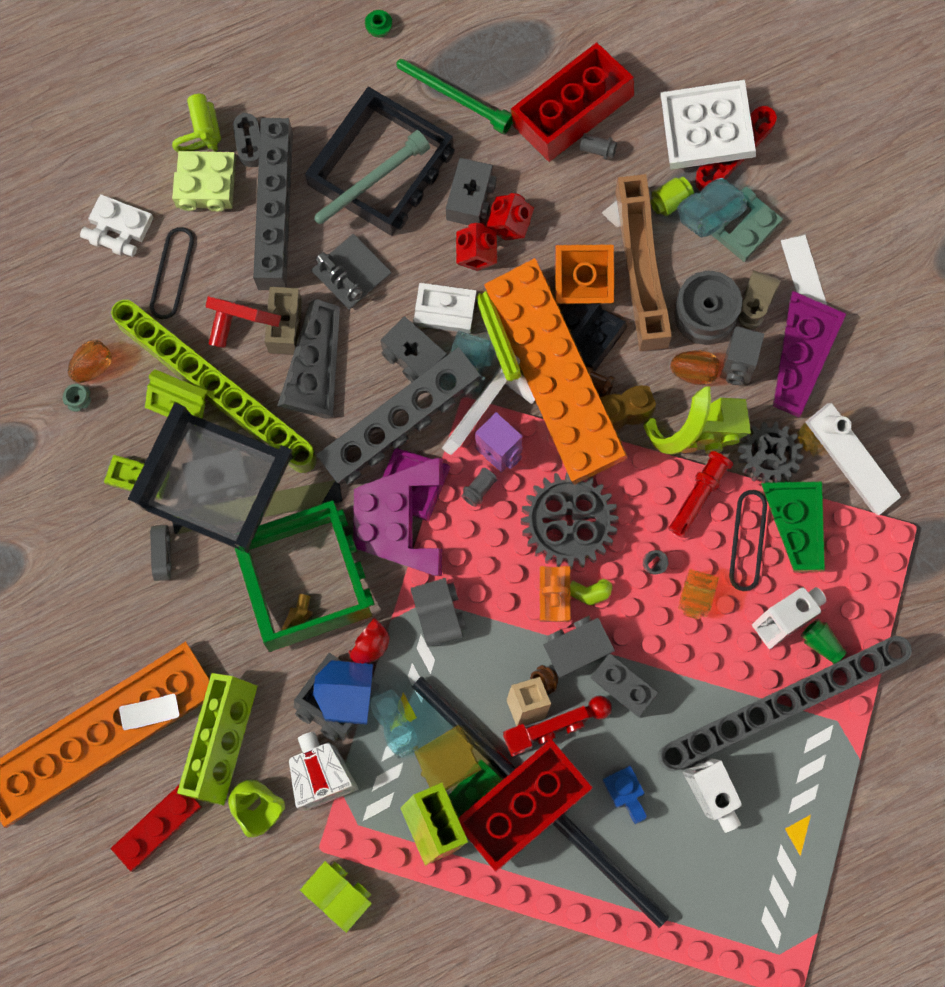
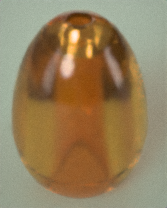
[67,339,112,383]
[670,350,719,385]

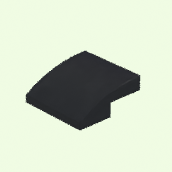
[561,303,627,372]

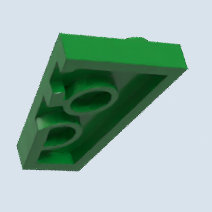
[761,481,825,573]

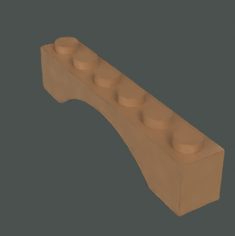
[615,174,672,351]

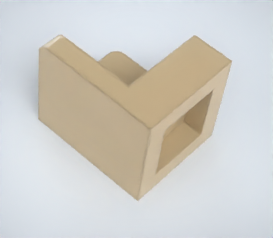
[507,677,551,726]

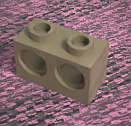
[264,287,303,355]

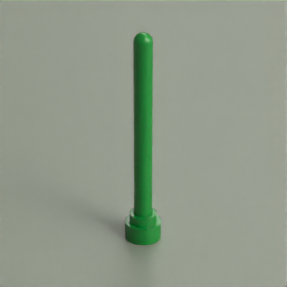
[396,59,513,135]

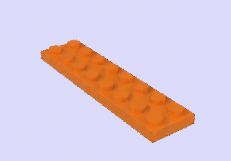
[484,258,628,485]
[0,641,210,828]

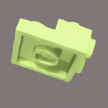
[172,151,236,212]

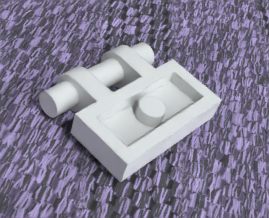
[80,194,153,257]

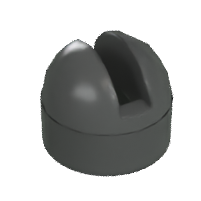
[643,550,668,575]

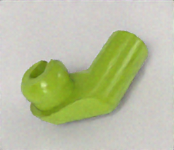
[570,579,613,605]

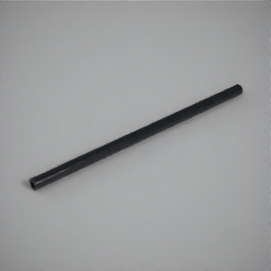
[412,676,670,928]

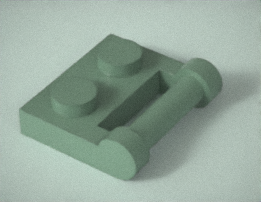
[706,187,783,262]

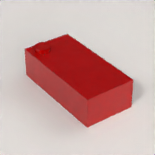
[511,42,634,162]
[458,739,593,872]

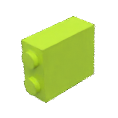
[400,783,468,866]

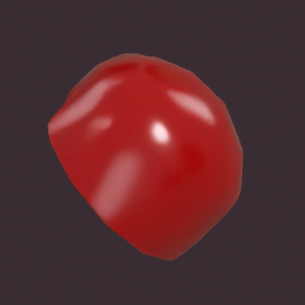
[348,618,390,664]

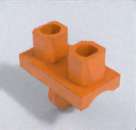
[540,566,570,622]

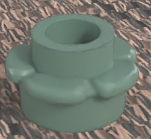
[62,384,91,412]

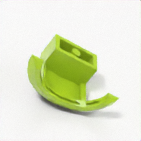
[643,386,751,454]

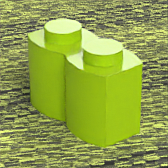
[300,861,372,933]

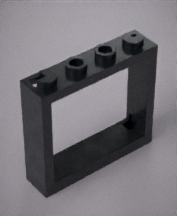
[305,86,455,236]

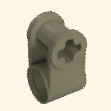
[738,270,781,329]

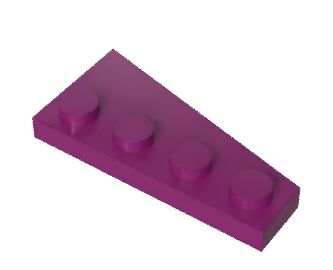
[772,291,846,418]

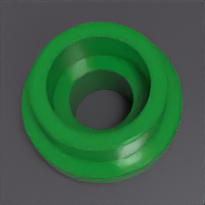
[365,10,392,38]

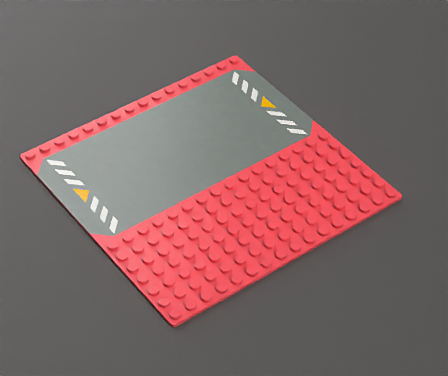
[319,397,917,987]

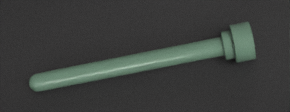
[314,130,431,224]

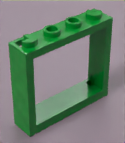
[235,501,375,652]

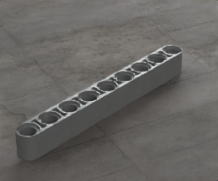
[658,636,912,771]

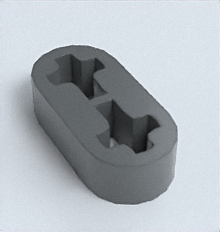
[233,113,260,167]
[150,525,171,581]

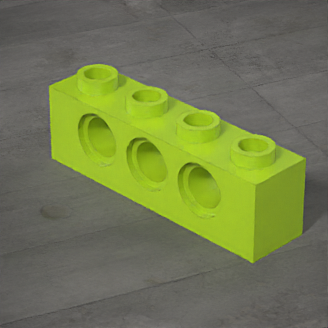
[177,673,258,806]

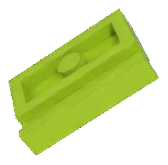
[145,369,207,419]

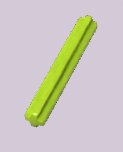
[476,291,521,381]

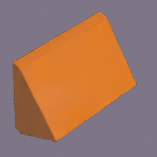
[555,245,614,304]

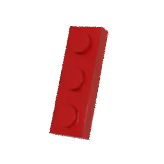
[110,785,202,872]

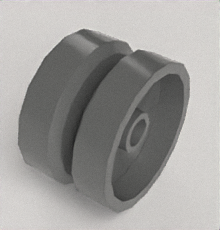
[674,270,742,345]

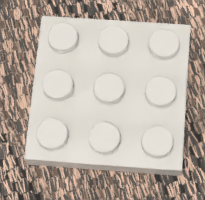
[661,80,756,170]

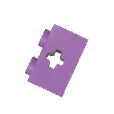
[475,412,523,473]

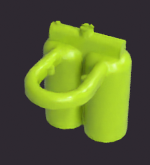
[172,94,221,152]

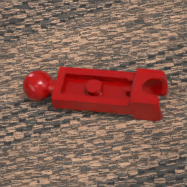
[503,695,612,757]

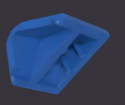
[313,660,373,725]

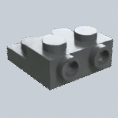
[293,653,379,741]

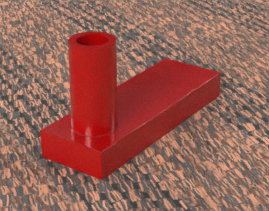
[205,296,281,348]

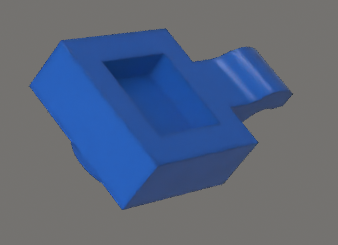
[602,766,647,824]

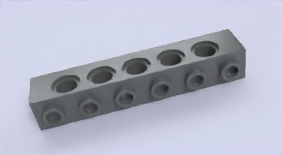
[253,118,293,290]
[317,347,482,485]

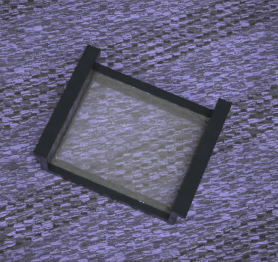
[128,403,294,553]

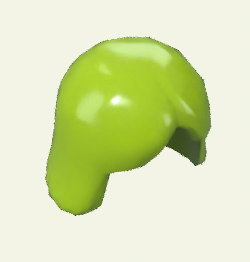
[228,779,285,838]

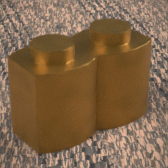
[601,385,656,431]

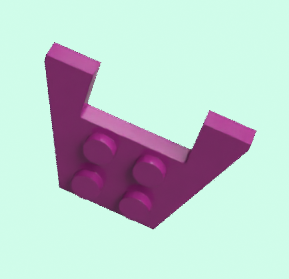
[353,458,443,576]

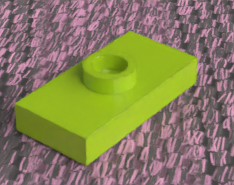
[104,455,171,500]

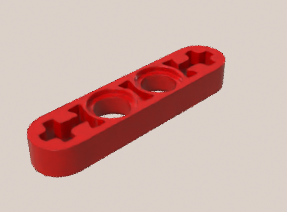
[695,106,777,193]

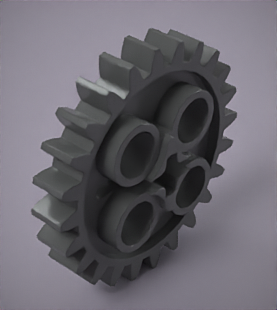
[521,473,619,569]

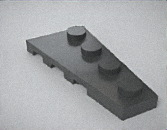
[277,299,340,419]

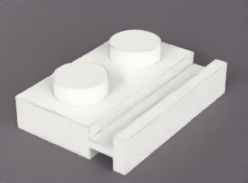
[413,283,477,333]

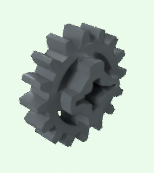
[738,422,804,483]

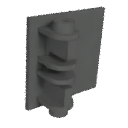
[311,233,392,310]

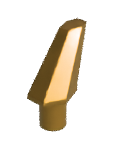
[281,594,313,631]

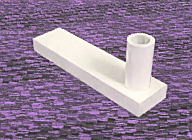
[442,356,535,455]
[805,403,901,515]

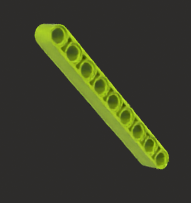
[111,299,317,473]

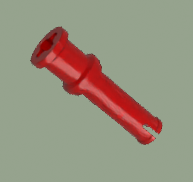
[668,451,734,538]

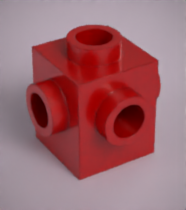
[486,193,534,241]
[456,223,497,271]

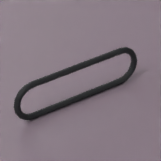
[150,227,194,319]
[729,490,767,591]

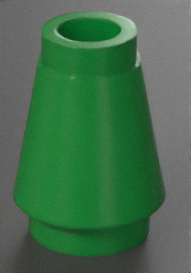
[801,619,847,664]

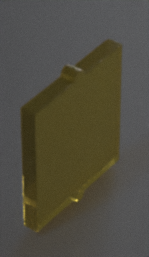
[414,725,481,790]

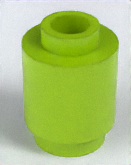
[650,176,694,216]

